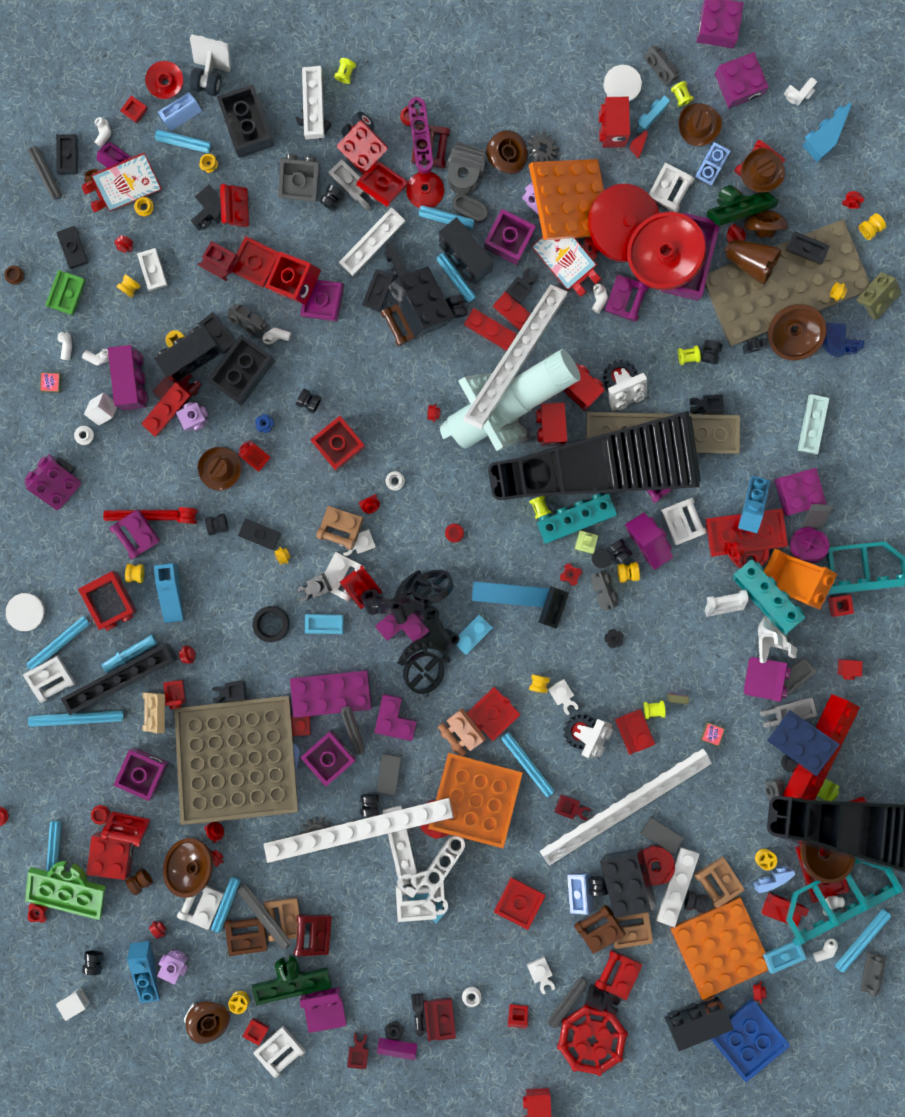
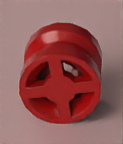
[177,507,198,524]

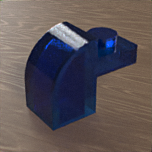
[822,323,865,358]

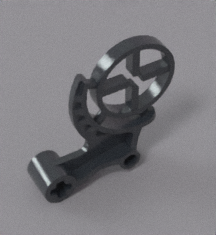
[361,570,454,624]
[397,604,460,694]

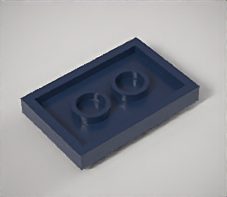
[768,710,840,776]

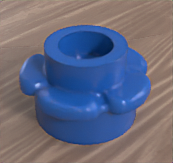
[255,414,274,433]

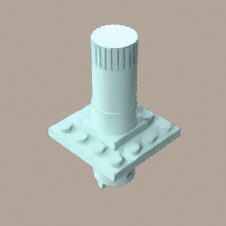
[440,349,581,451]

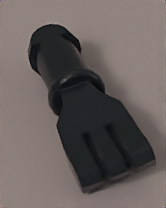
[411,993,424,1037]

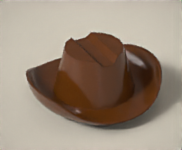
[678,103,722,147]
[486,130,528,174]
[741,148,785,192]
[744,210,788,238]
[197,447,241,491]
[185,1002,230,1044]

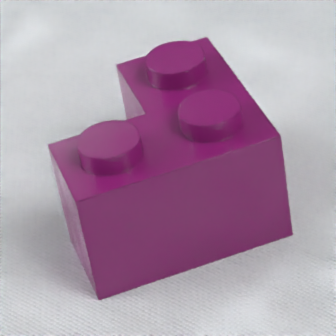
[625,512,673,570]
[375,612,429,642]
[374,693,417,741]

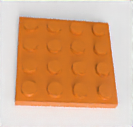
[529,159,604,240]
[428,753,523,848]
[670,896,768,1000]

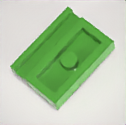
[45,270,86,316]

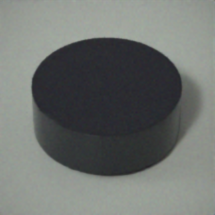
[591,549,611,568]

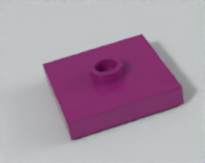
[300,280,345,322]

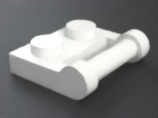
[649,163,695,213]
[661,497,707,545]
[325,552,366,602]
[705,590,748,617]
[23,655,76,703]
[396,885,437,922]
[177,886,224,930]
[253,1025,306,1078]

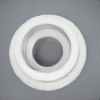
[74,426,94,445]
[386,471,405,491]
[462,987,481,1007]

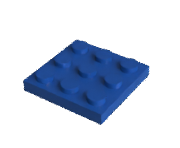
[711,999,790,1082]

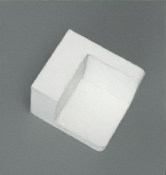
[84,392,117,425]
[56,987,90,1021]

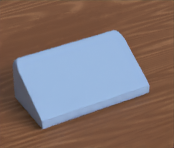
[158,92,202,131]
[568,873,593,914]

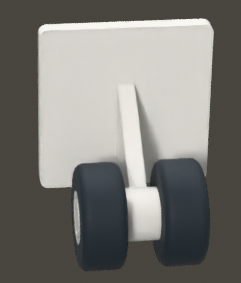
[189,34,231,96]

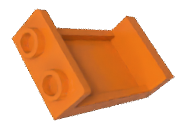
[763,549,837,610]

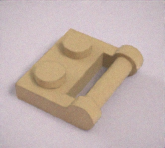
[142,692,165,733]

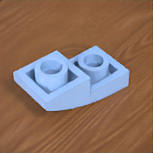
[695,142,730,186]
[754,865,795,893]

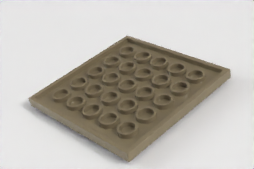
[174,696,299,826]

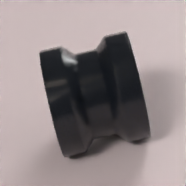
[589,876,608,896]

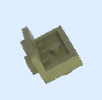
[856,272,902,320]

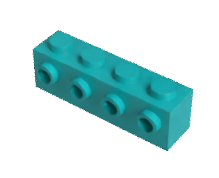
[536,493,617,544]
[732,559,805,636]

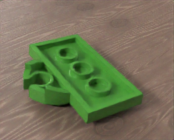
[25,861,106,920]

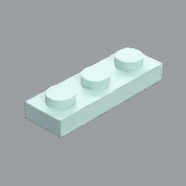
[797,394,829,455]

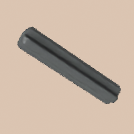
[28,146,62,200]
[341,706,365,755]
[547,977,588,1028]

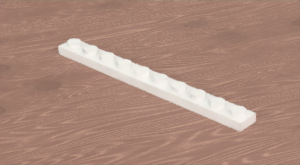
[464,284,567,430]
[540,749,712,866]
[264,798,454,863]

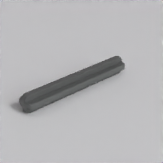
[238,884,292,950]

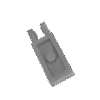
[328,159,378,210]
[760,697,817,728]

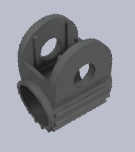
[446,142,486,195]

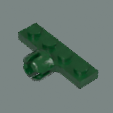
[707,185,778,226]
[252,956,332,1006]

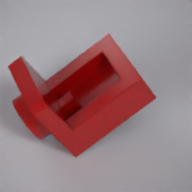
[163,680,186,709]

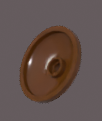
[768,304,826,360]
[163,838,213,898]
[800,844,856,883]

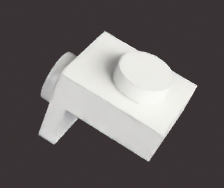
[784,77,817,106]

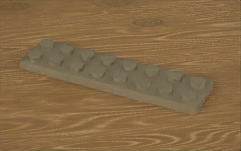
[586,412,740,454]

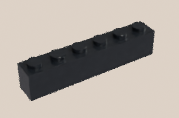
[61,643,178,716]

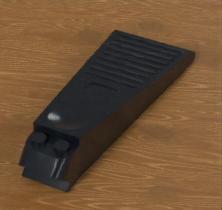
[488,411,701,500]
[767,796,905,873]

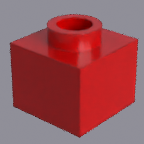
[828,594,854,617]
[837,659,863,680]

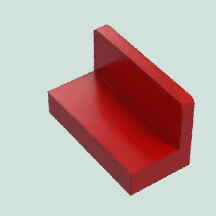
[761,892,809,927]

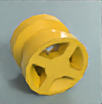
[116,274,141,298]
[165,330,185,348]
[125,564,145,583]
[529,674,550,693]
[755,849,777,871]
[228,991,250,1014]

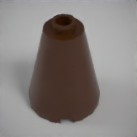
[724,239,782,285]

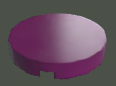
[790,527,830,564]

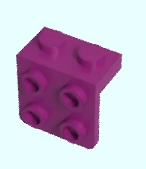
[24,454,81,510]
[744,657,791,702]

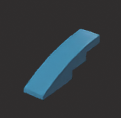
[472,582,549,607]

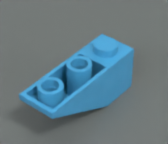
[802,102,852,162]
[738,476,770,533]
[154,563,184,623]
[127,941,160,1003]

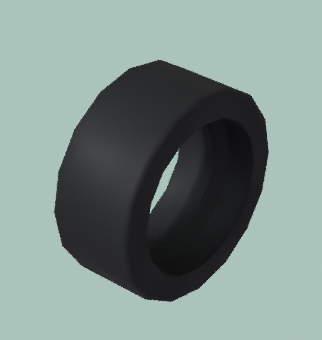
[252,606,290,643]

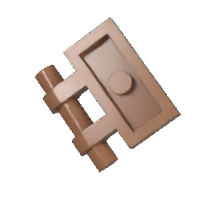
[438,708,486,756]

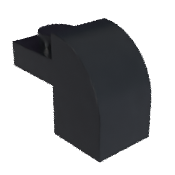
[190,184,222,231]

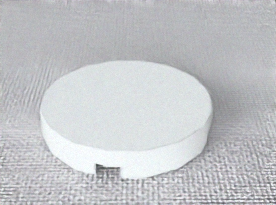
[603,65,642,102]
[6,593,45,631]

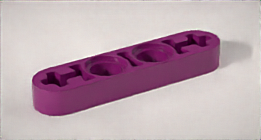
[408,97,433,174]

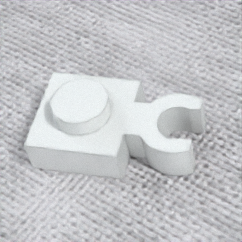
[340,529,376,556]
[548,679,578,715]
[527,956,555,994]

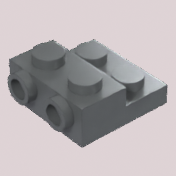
[278,154,321,202]

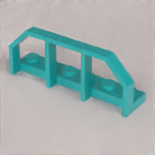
[827,541,905,594]
[786,860,904,946]

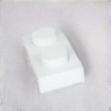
[137,248,168,291]

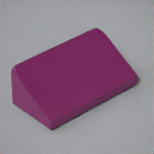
[96,142,131,167]
[377,1037,417,1060]

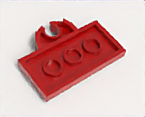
[705,508,788,568]

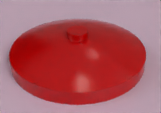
[588,184,660,262]
[627,212,706,290]

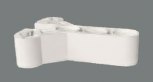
[397,836,465,915]

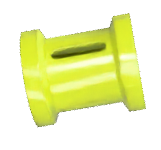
[334,58,356,84]
[671,81,694,107]
[678,345,701,366]
[529,496,552,519]
[643,700,665,719]

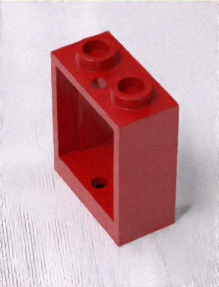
[78,571,137,631]

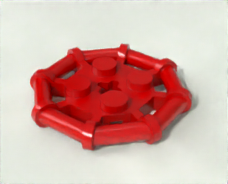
[557,1004,628,1077]

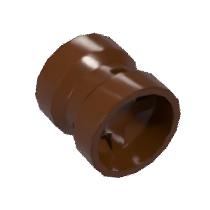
[126,868,153,896]

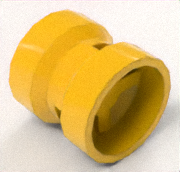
[858,213,886,240]
[617,562,640,583]

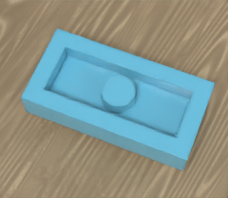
[637,96,670,134]
[456,615,493,655]
[763,941,806,974]

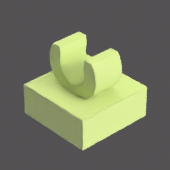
[575,531,598,554]

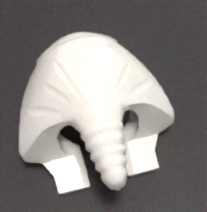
[758,615,797,663]

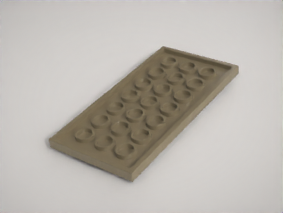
[705,219,870,347]

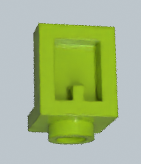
[817,779,840,801]

